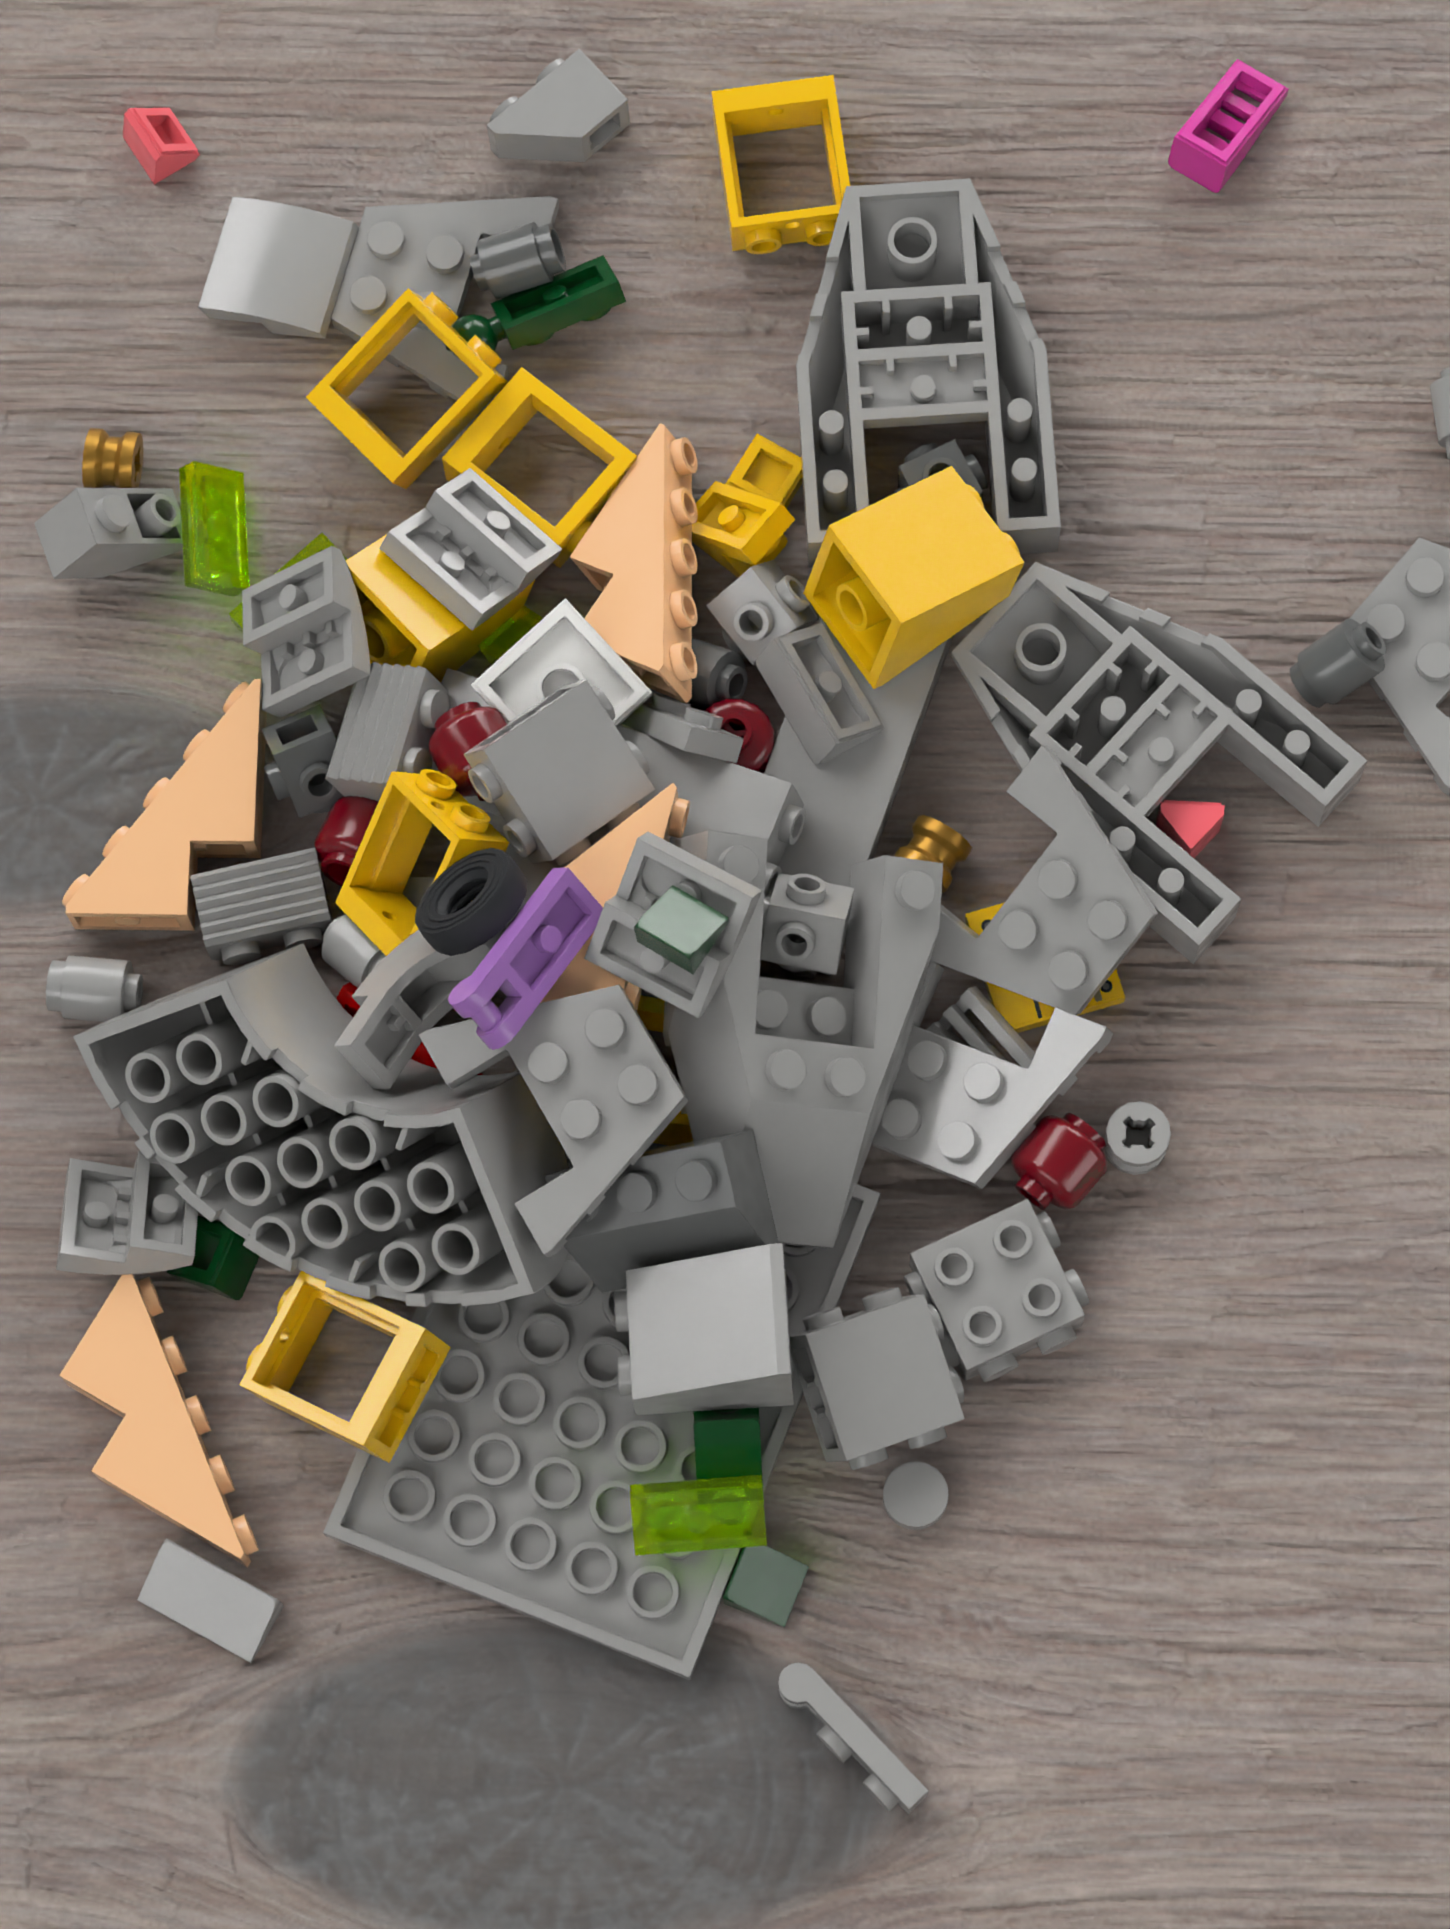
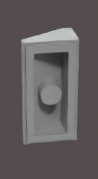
[756,623,884,765]
[137,1538,284,1664]

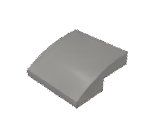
[198,197,359,339]
[379,468,562,630]
[242,546,371,718]
[584,832,763,1018]
[56,1151,198,1275]

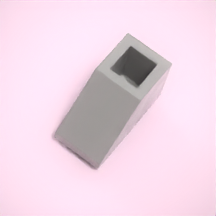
[487,49,630,162]
[34,488,192,579]

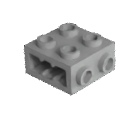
[463,679,655,866]
[904,1199,1089,1382]
[790,1287,965,1470]

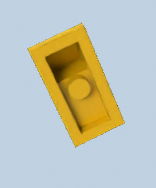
[692,481,795,577]

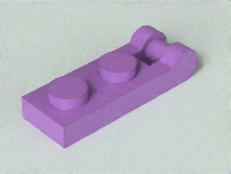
[448,868,603,1050]

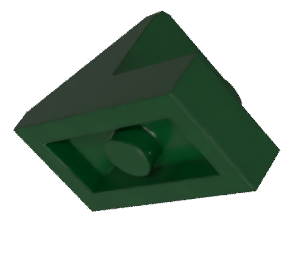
[693,1407,763,1498]

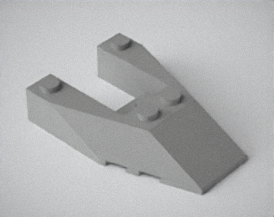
[796,178,1061,568]
[951,562,1367,964]
[663,830,943,1248]

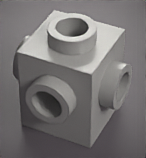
[706,560,819,665]
[760,873,854,975]

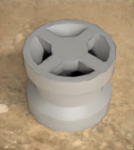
[1104,1101,1171,1175]

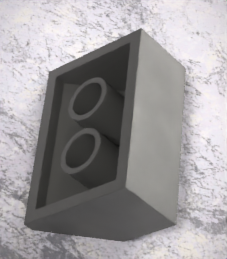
[545,1129,779,1293]

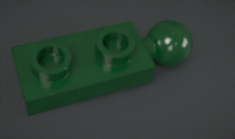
[452,255,626,360]

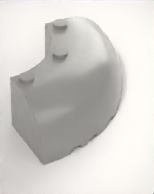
[73,943,569,1307]

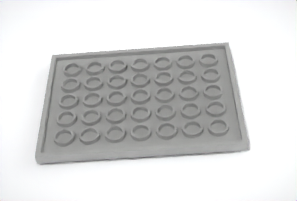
[323,1067,881,1680]

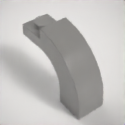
[334,901,526,1089]

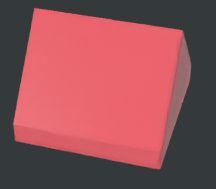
[123,108,200,185]
[1156,800,1225,858]

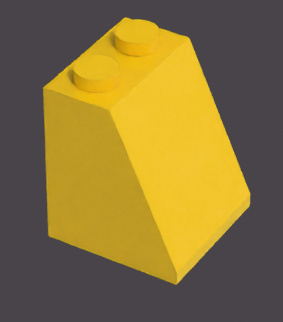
[803,466,1024,689]
[346,534,535,683]

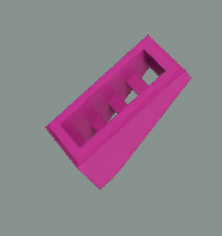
[1168,59,1289,193]

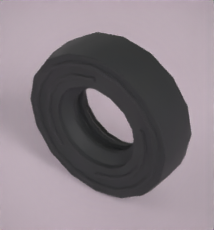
[415,848,528,956]

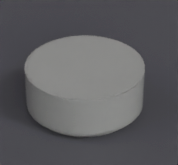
[883,1461,949,1530]

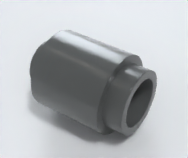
[470,222,566,299]
[1290,619,1386,708]
[688,638,748,709]

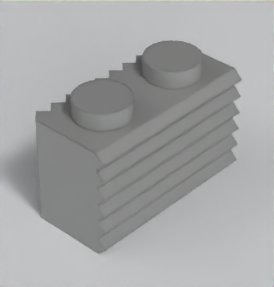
[325,662,449,801]
[190,847,333,965]

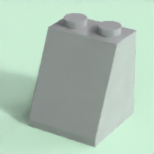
[614,1243,794,1415]

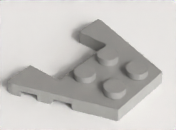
[331,196,559,417]
[1349,537,1450,796]
[931,745,1159,1015]
[871,960,1114,1189]
[419,985,689,1258]

